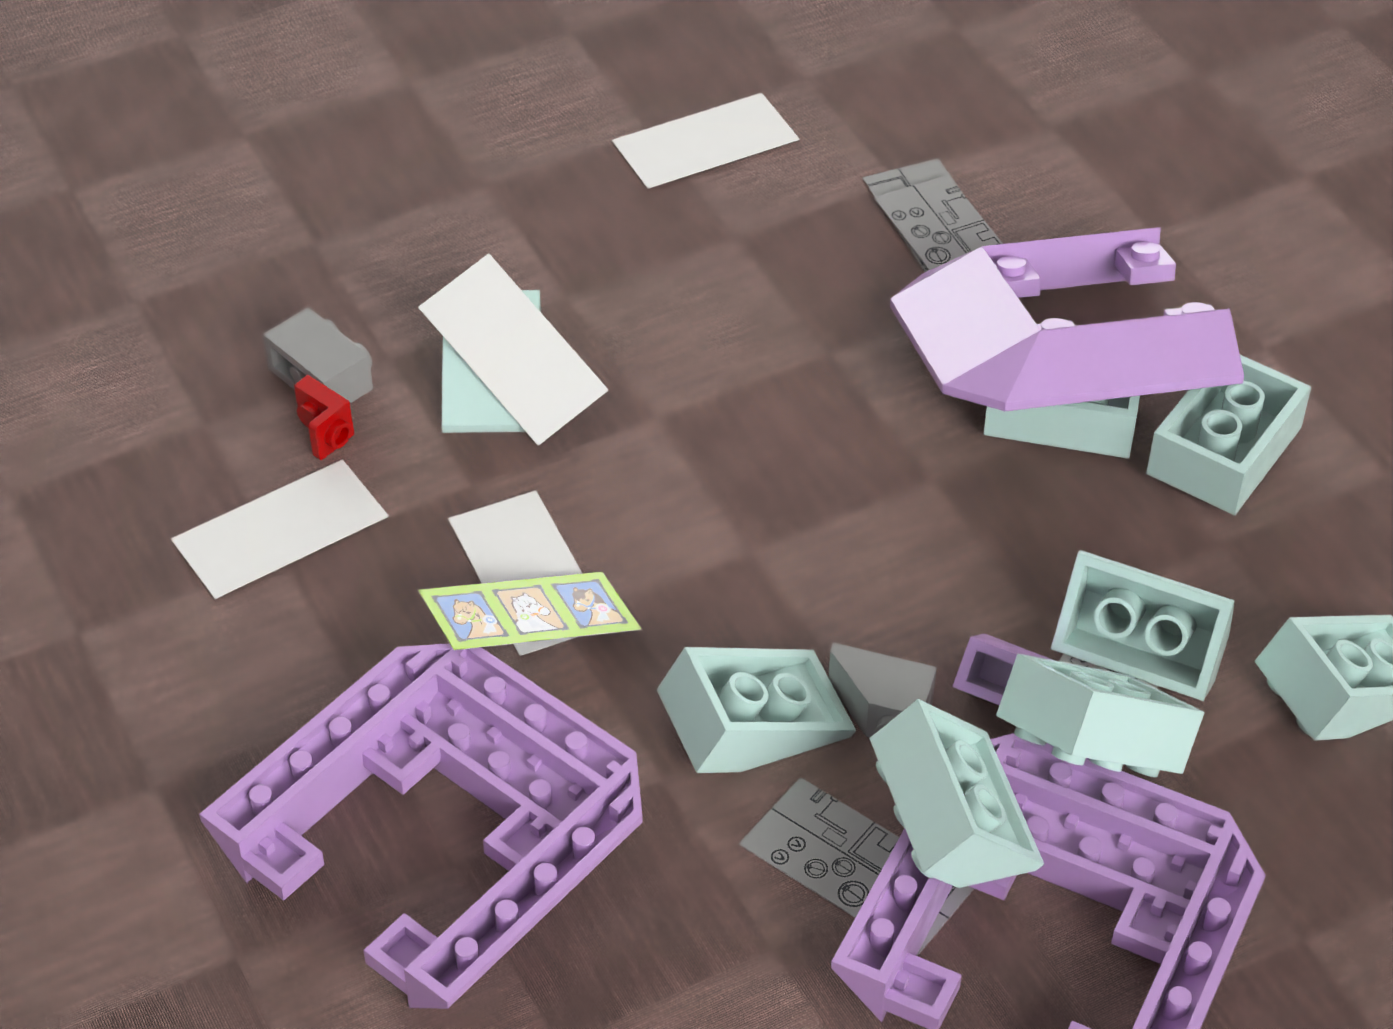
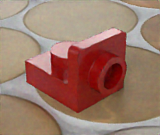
[294,374,355,460]

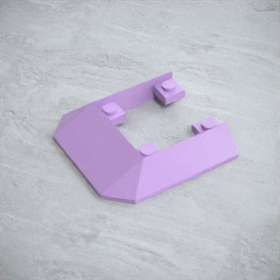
[890,227,1244,411]
[199,643,642,1009]
[831,733,1266,1029]

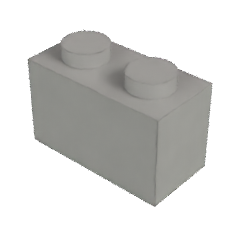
[263,307,373,403]

